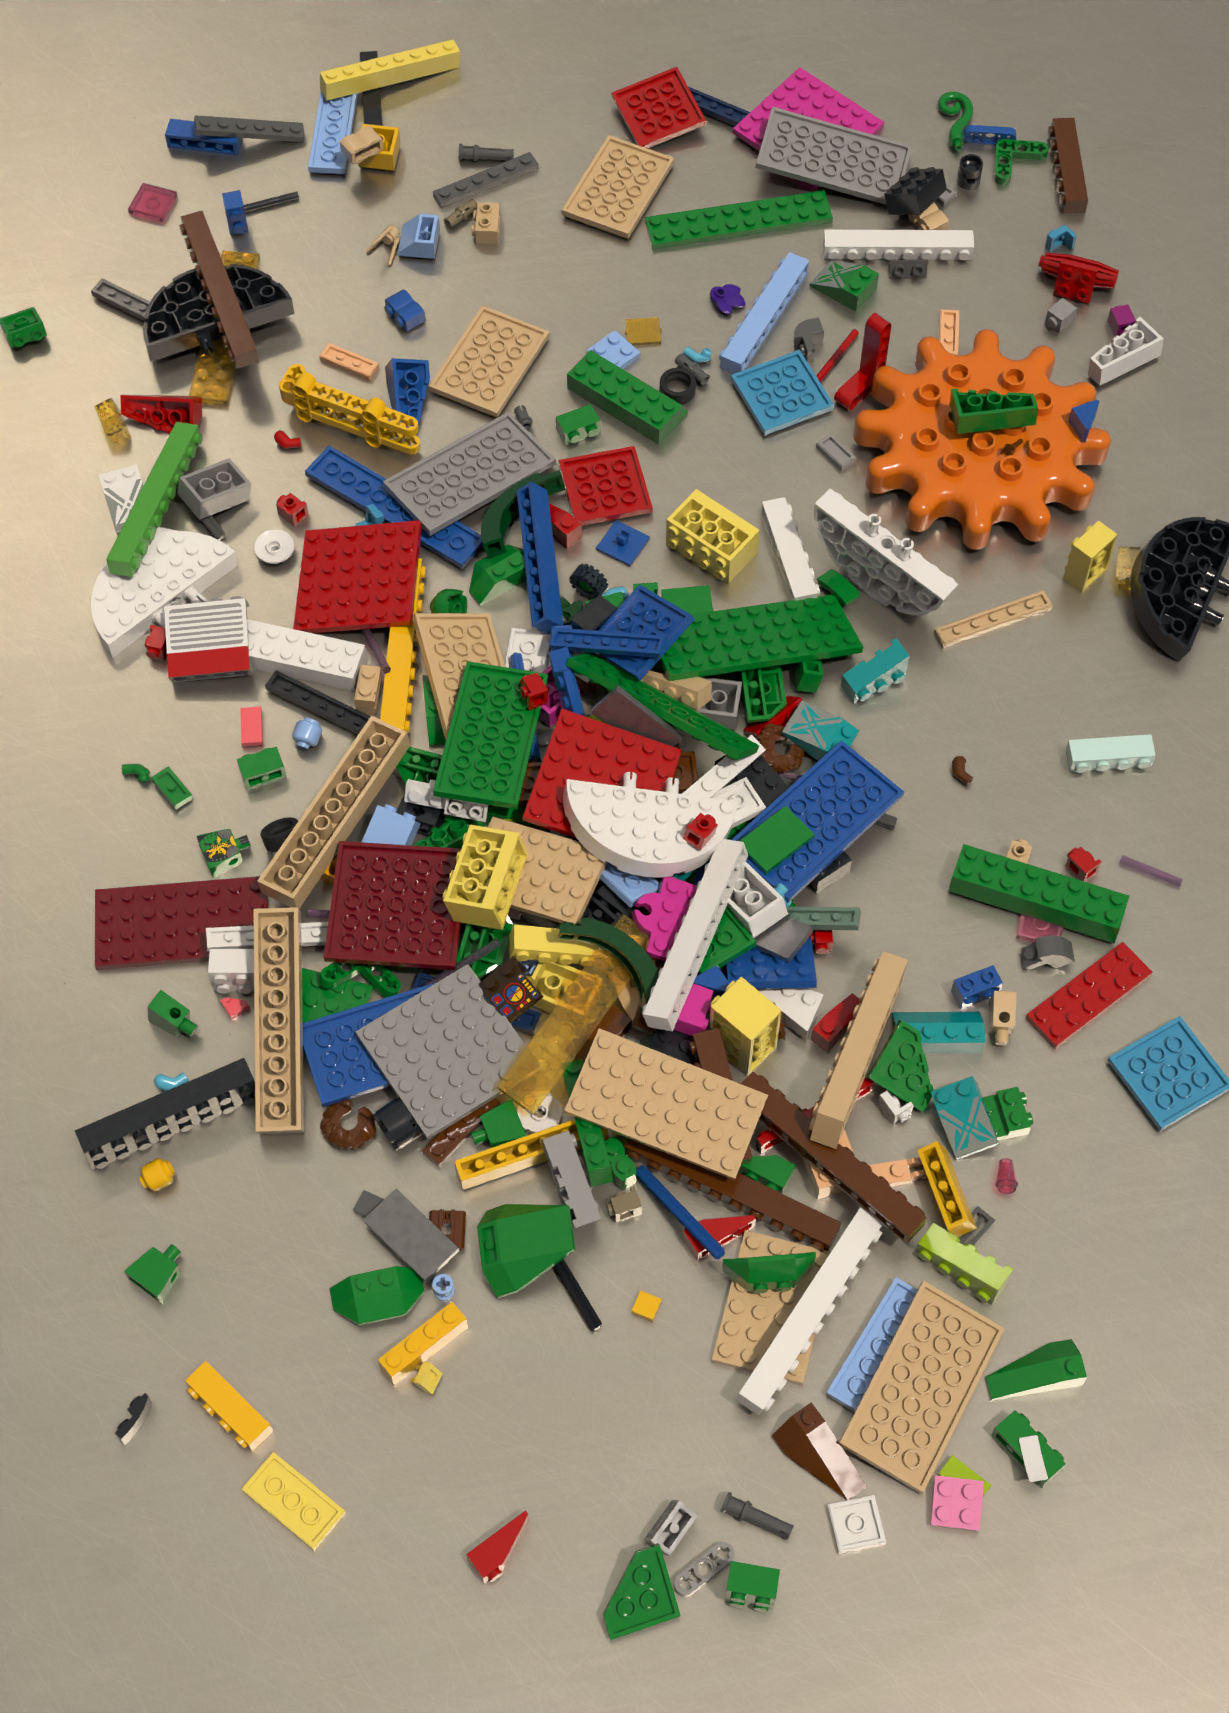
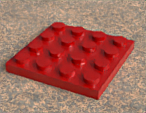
[611,67,706,148]
[558,446,653,526]

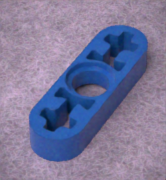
[964,125,1016,145]

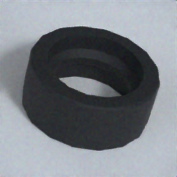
[659,367,696,405]
[260,817,298,852]

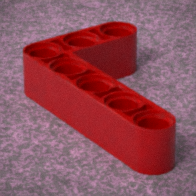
[834,313,892,411]

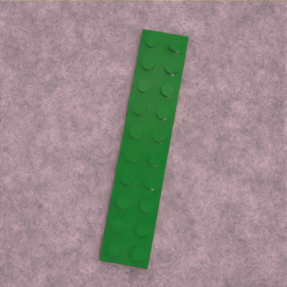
[645,190,833,250]
[566,652,759,761]

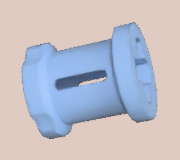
[432,1274,455,1301]

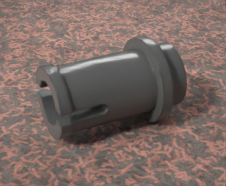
[514,405,533,430]

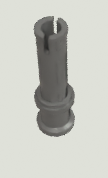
[458,144,514,161]
[720,1492,794,1540]

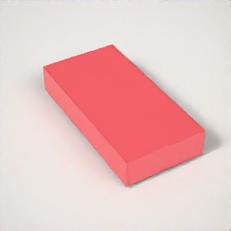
[240,706,263,747]

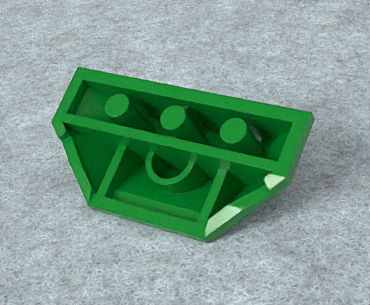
[469,544,527,606]
[739,665,787,723]
[423,675,446,747]
[396,747,442,785]
[452,915,514,978]
[722,1252,816,1294]
[329,1266,425,1325]

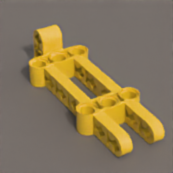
[279,364,421,455]

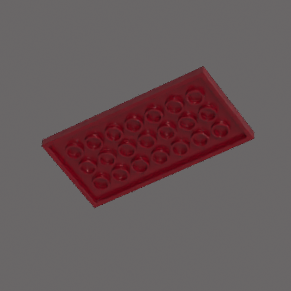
[95,876,269,970]

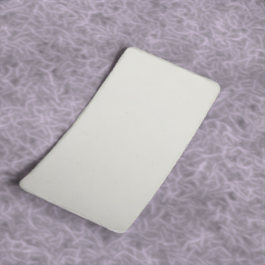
[1019,1435,1048,1482]

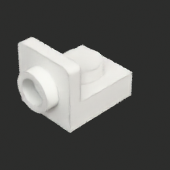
[878,1091,914,1124]

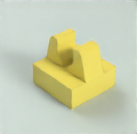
[410,1361,443,1395]

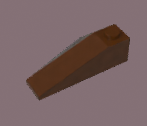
[771,1402,867,1501]

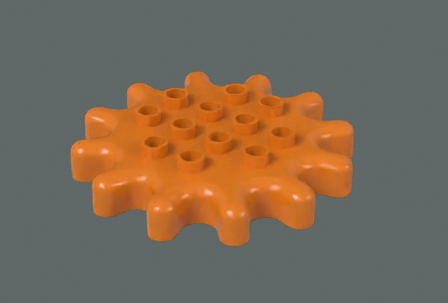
[853,329,1111,550]

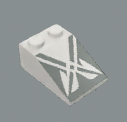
[98,464,144,533]

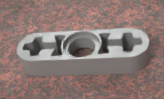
[674,1542,735,1597]

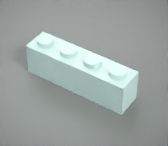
[1066,734,1156,773]

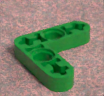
[994,139,1049,185]
[319,962,401,998]

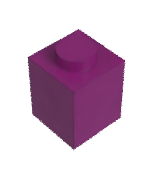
[1107,304,1136,337]

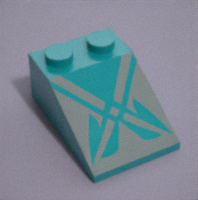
[781,701,859,761]
[930,1076,999,1160]

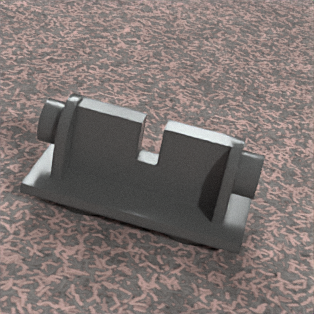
[889,259,928,278]

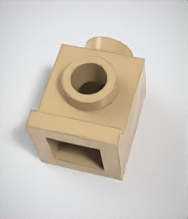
[1006,839,1033,864]

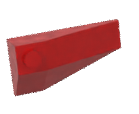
[120,395,202,434]

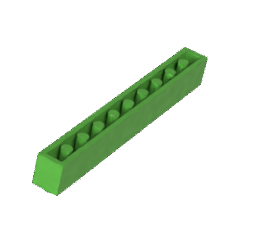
[106,422,202,577]

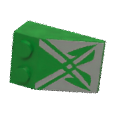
[810,260,879,312]

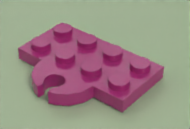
[632,877,697,962]

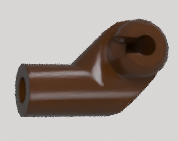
[575,675,597,694]
[952,756,973,786]

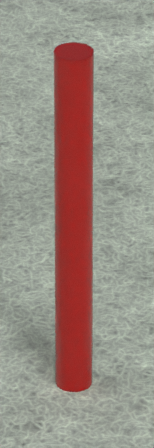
[816,329,859,382]

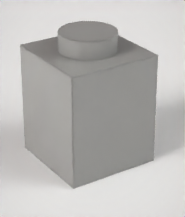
[1045,298,1077,333]

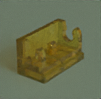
[94,398,131,443]
[1115,547,1141,590]

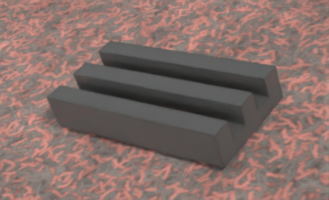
[959,1206,996,1246]

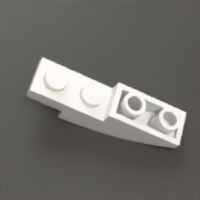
[404,779,488,822]

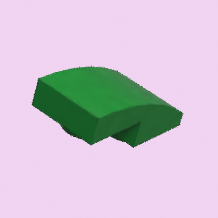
[817,569,861,606]

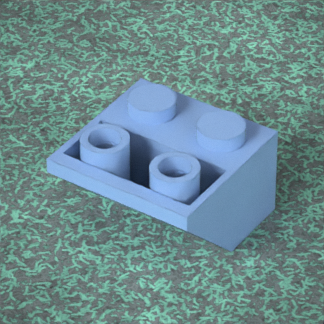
[398,214,440,259]

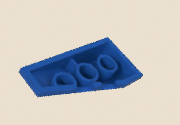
[385,358,430,428]

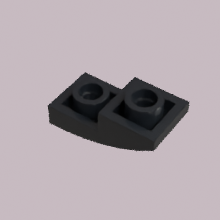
[115,1393,152,1445]

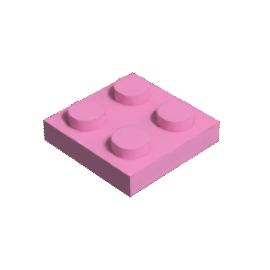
[931,1475,984,1531]

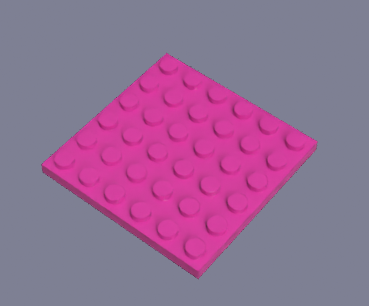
[732,67,884,190]

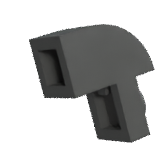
[793,317,824,363]
[1021,935,1075,970]

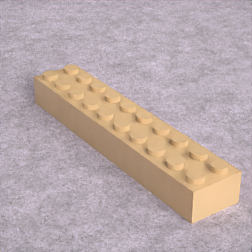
[257,716,410,909]
[254,907,304,1134]
[809,951,908,1149]

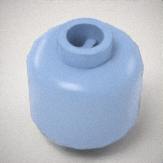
[292,717,322,750]

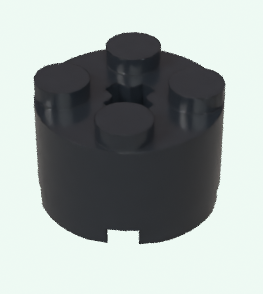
[372,1097,423,1151]

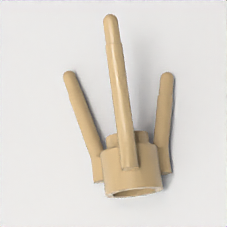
[366,225,400,266]

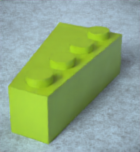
[915,1223,1013,1305]

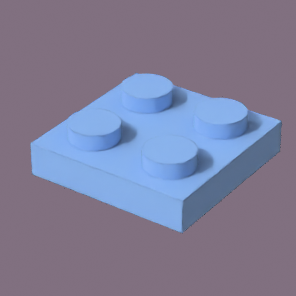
[587,330,640,369]

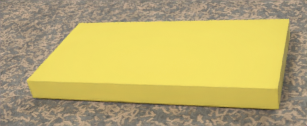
[241,1452,346,1551]

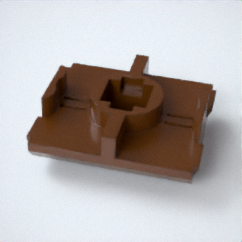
[429,1209,466,1251]

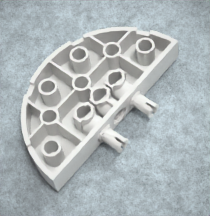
[814,489,958,615]
[91,531,238,658]
[563,772,737,878]

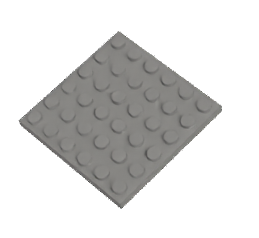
[356,964,541,1140]

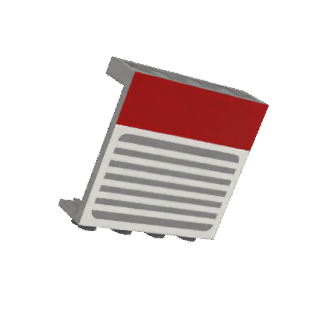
[164,596,254,683]

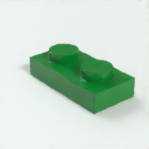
[151,766,193,810]

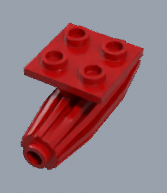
[1038,253,1119,304]

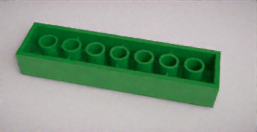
[948,844,1129,943]

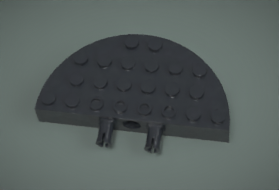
[143,264,294,362]
[1130,517,1229,661]

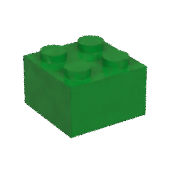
[725,1561,780,1612]

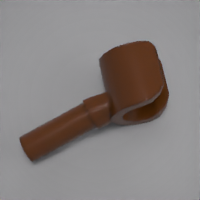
[1000,439,1023,456]

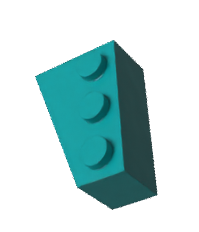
[841,638,909,704]

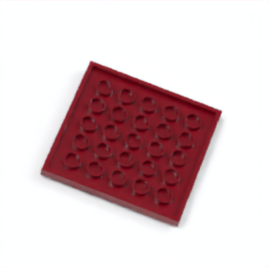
[324,841,461,970]

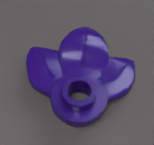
[710,284,746,315]

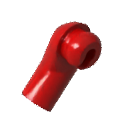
[274,430,301,449]

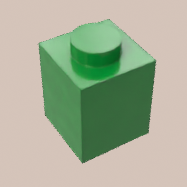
[794,660,824,693]

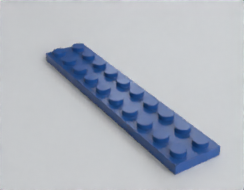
[305,445,483,569]

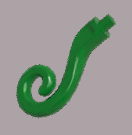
[938,91,974,151]

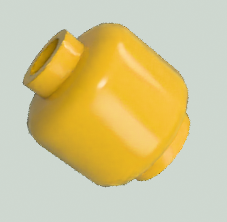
[139,1158,175,1192]

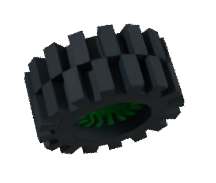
[569,563,608,600]

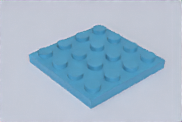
[731,350,834,435]
[1107,1016,1229,1131]

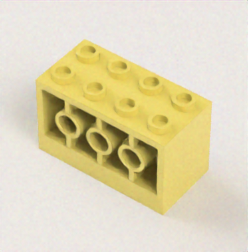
[666,489,760,584]
[443,825,528,930]
[709,977,782,1076]

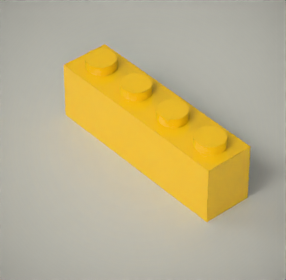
[917,1141,977,1237]
[378,1302,468,1385]
[185,1361,273,1451]

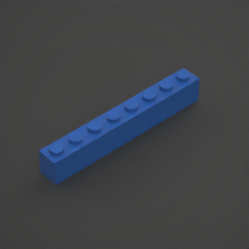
[517,482,563,635]

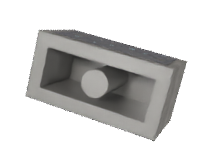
[644,1500,698,1556]

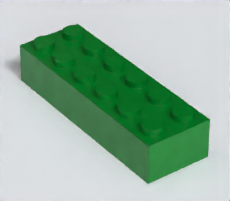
[567,350,683,445]

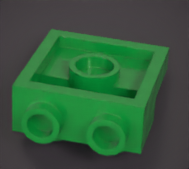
[0,307,47,348]
[983,1087,1033,1140]

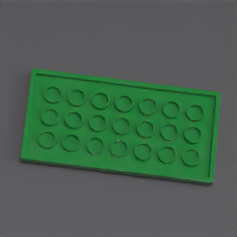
[433,661,548,810]

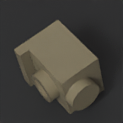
[606,1186,642,1222]

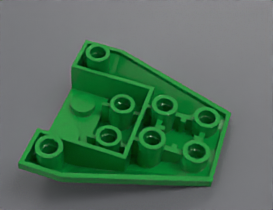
[477,1204,575,1298]

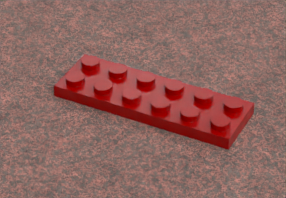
[1026,942,1153,1049]

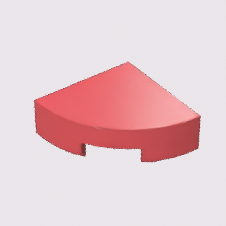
[220,997,250,1020]

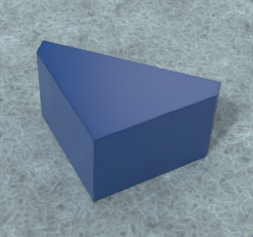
[1068,400,1100,442]
[693,966,730,1000]

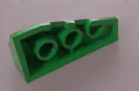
[986,1339,1087,1401]

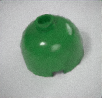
[430,589,468,613]

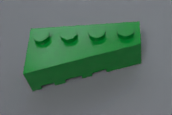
[949,389,1038,434]

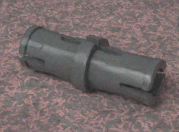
[675,353,710,385]

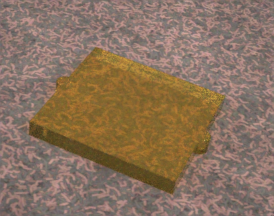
[625,317,662,346]

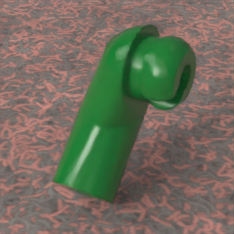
[122,764,150,782]

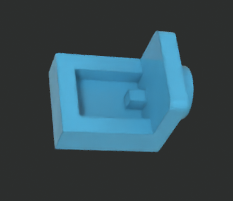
[1045,225,1077,251]
[355,504,384,526]

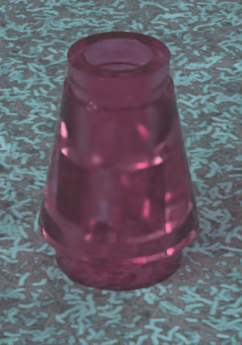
[995,1158,1018,1194]

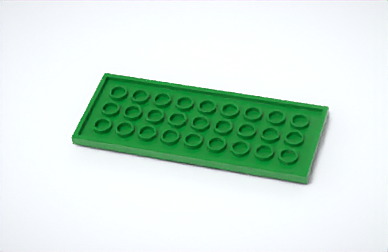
[659,595,863,681]

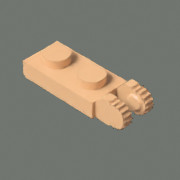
[869,1157,928,1186]

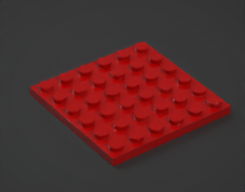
[293,520,422,633]
[522,709,682,839]

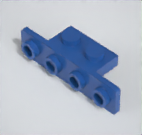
[548,647,585,716]

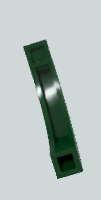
[481,470,566,559]
[554,917,659,1014]

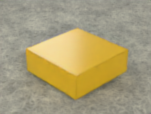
[631,1290,662,1322]

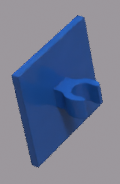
[596,520,650,566]

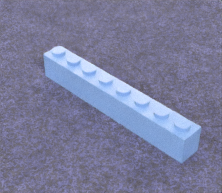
[719,252,809,374]

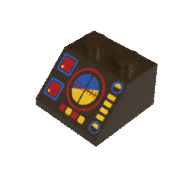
[479,956,543,1024]

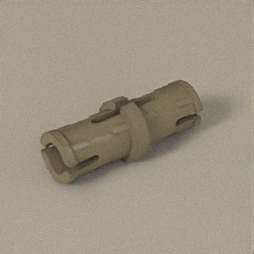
[444,199,478,229]

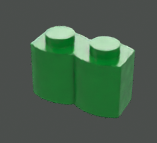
[604,1136,636,1191]

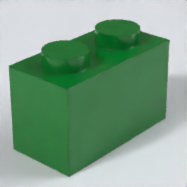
[556,404,601,446]
[237,746,286,790]

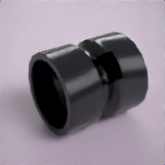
[957,154,983,190]

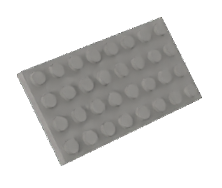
[755,107,912,205]
[383,412,556,536]

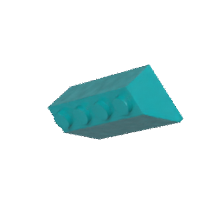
[892,1011,986,1054]

